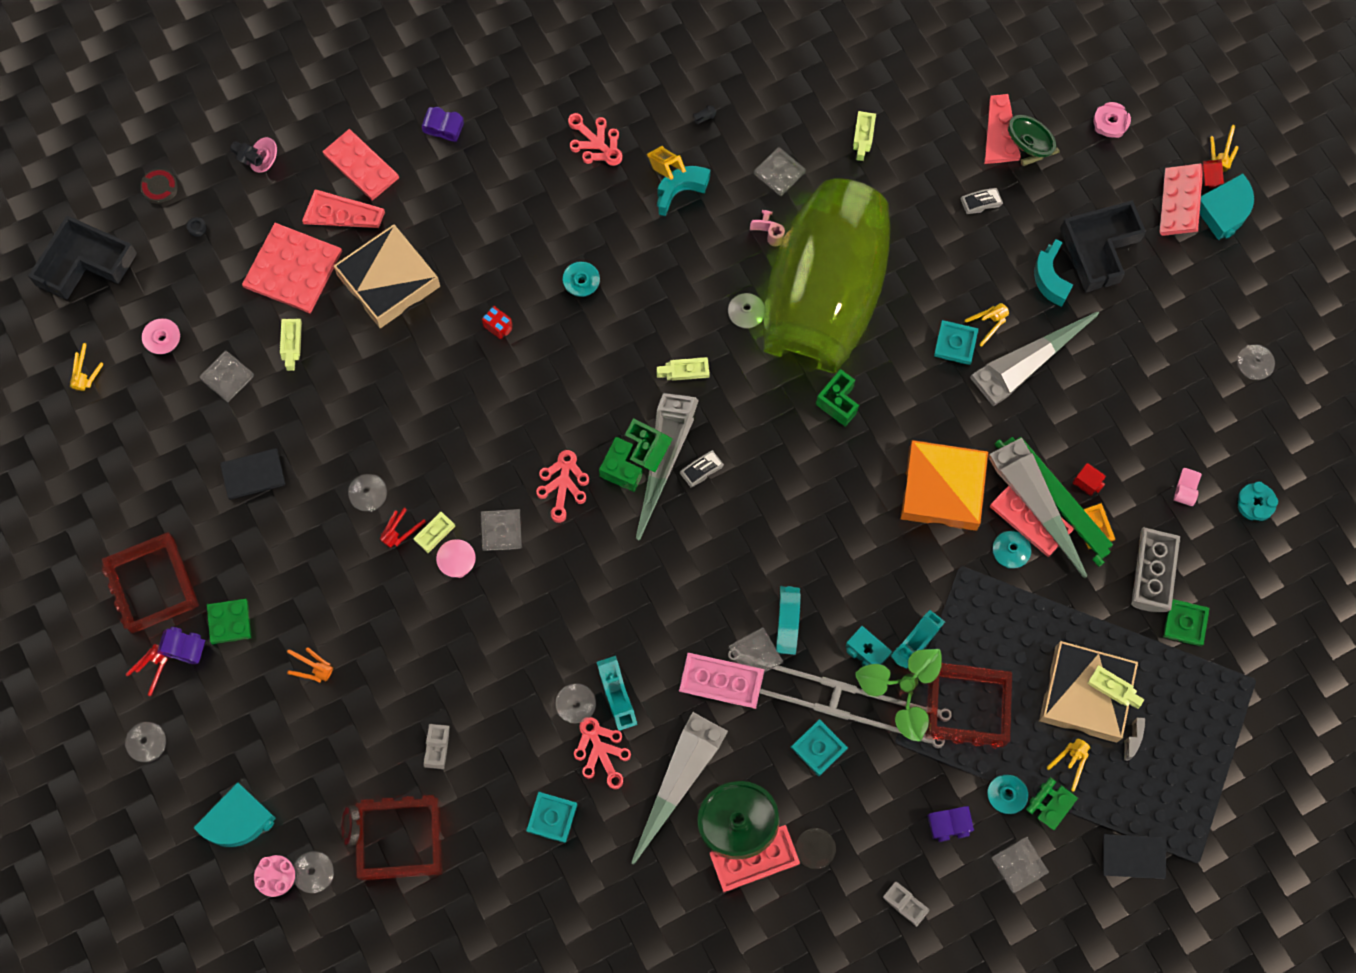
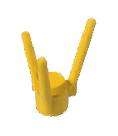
[1210,125,1238,172]
[965,303,1009,346]
[70,343,103,391]
[1047,739,1090,792]

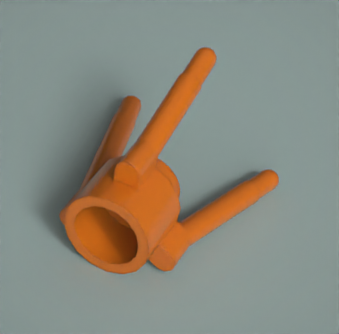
[287,647,333,683]

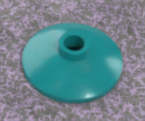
[563,262,600,296]
[993,531,1031,569]
[988,775,1028,814]

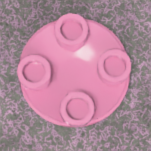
[436,540,475,578]
[254,855,295,897]

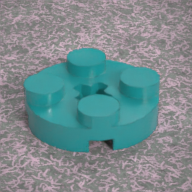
[1237,482,1278,521]

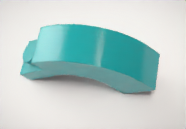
[657,166,710,216]
[1034,239,1073,307]
[776,586,800,655]
[891,610,945,669]
[596,656,637,731]

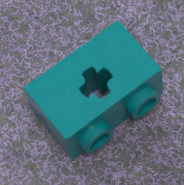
[845,626,892,667]

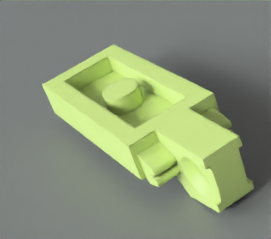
[853,111,876,161]
[280,319,302,371]
[656,357,709,380]
[1087,665,1144,709]

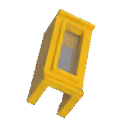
[647,145,686,180]

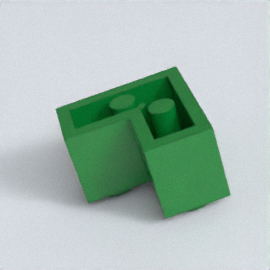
[816,369,859,427]
[625,418,673,472]
[599,437,642,492]

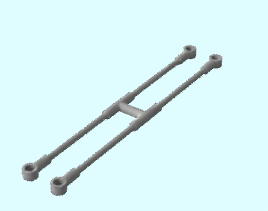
[728,649,951,748]

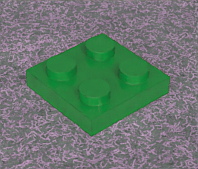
[207,599,251,644]
[1163,599,1210,647]

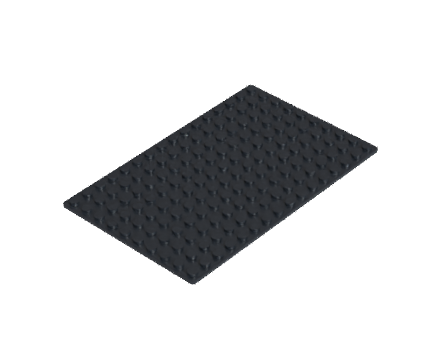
[895,566,1256,863]

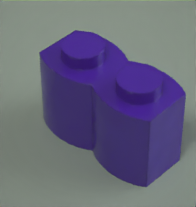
[422,107,464,142]
[157,627,205,664]
[927,806,974,842]

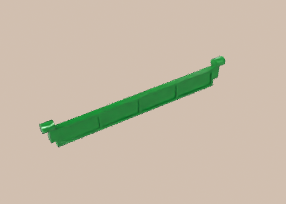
[994,437,1113,567]

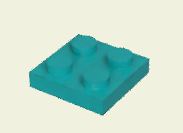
[934,320,978,365]
[791,719,848,776]
[527,792,578,843]

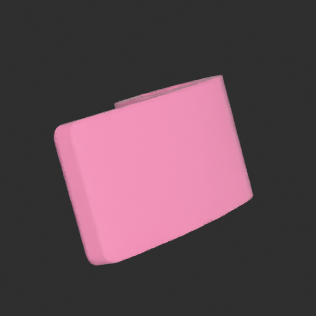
[750,220,785,246]
[1174,468,1202,507]

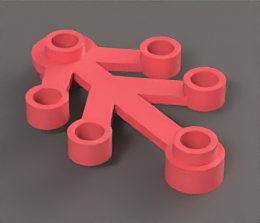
[568,113,622,165]
[536,450,589,523]
[574,717,631,789]

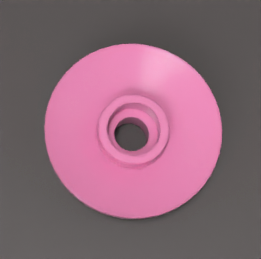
[250,137,277,173]
[142,319,180,354]

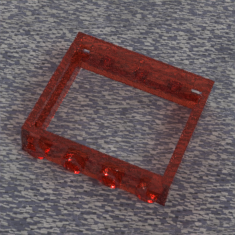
[102,532,199,633]
[926,663,1012,748]
[356,795,442,880]

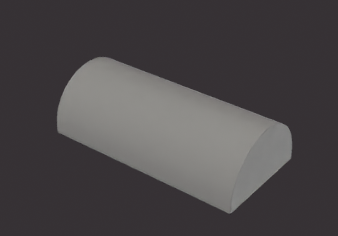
[1131,527,1180,612]

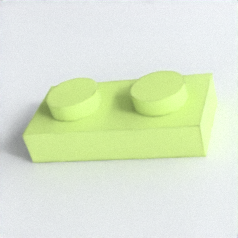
[414,512,455,553]

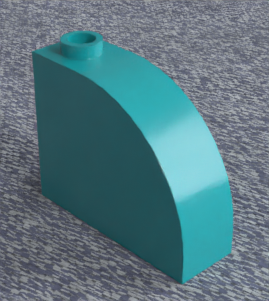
[1199,174,1254,240]
[194,783,276,847]

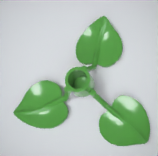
[856,649,942,741]

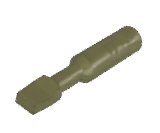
[1021,147,1060,166]

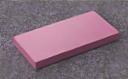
[679,653,764,709]

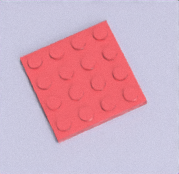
[242,223,342,314]

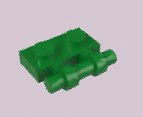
[1026,777,1078,830]

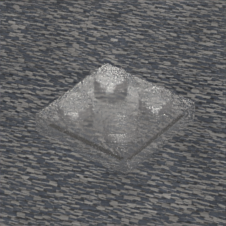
[754,147,806,196]
[200,350,254,402]
[481,509,522,551]
[729,628,783,673]
[992,837,1049,894]

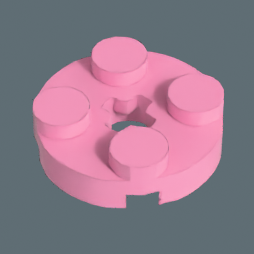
[1093,102,1131,138]

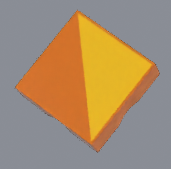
[901,440,988,531]

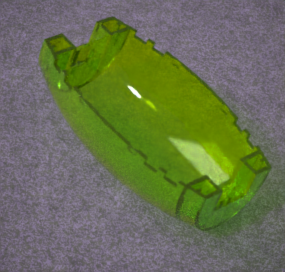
[763,179,890,374]

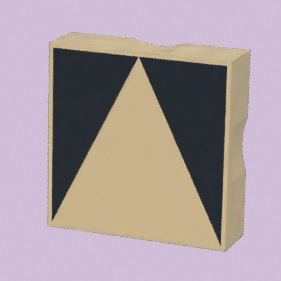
[334,225,440,328]
[1039,641,1138,743]

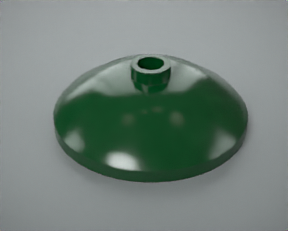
[1008,115,1056,157]

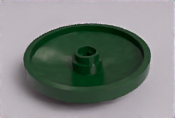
[698,781,779,860]

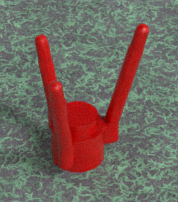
[379,508,426,548]
[126,644,168,696]

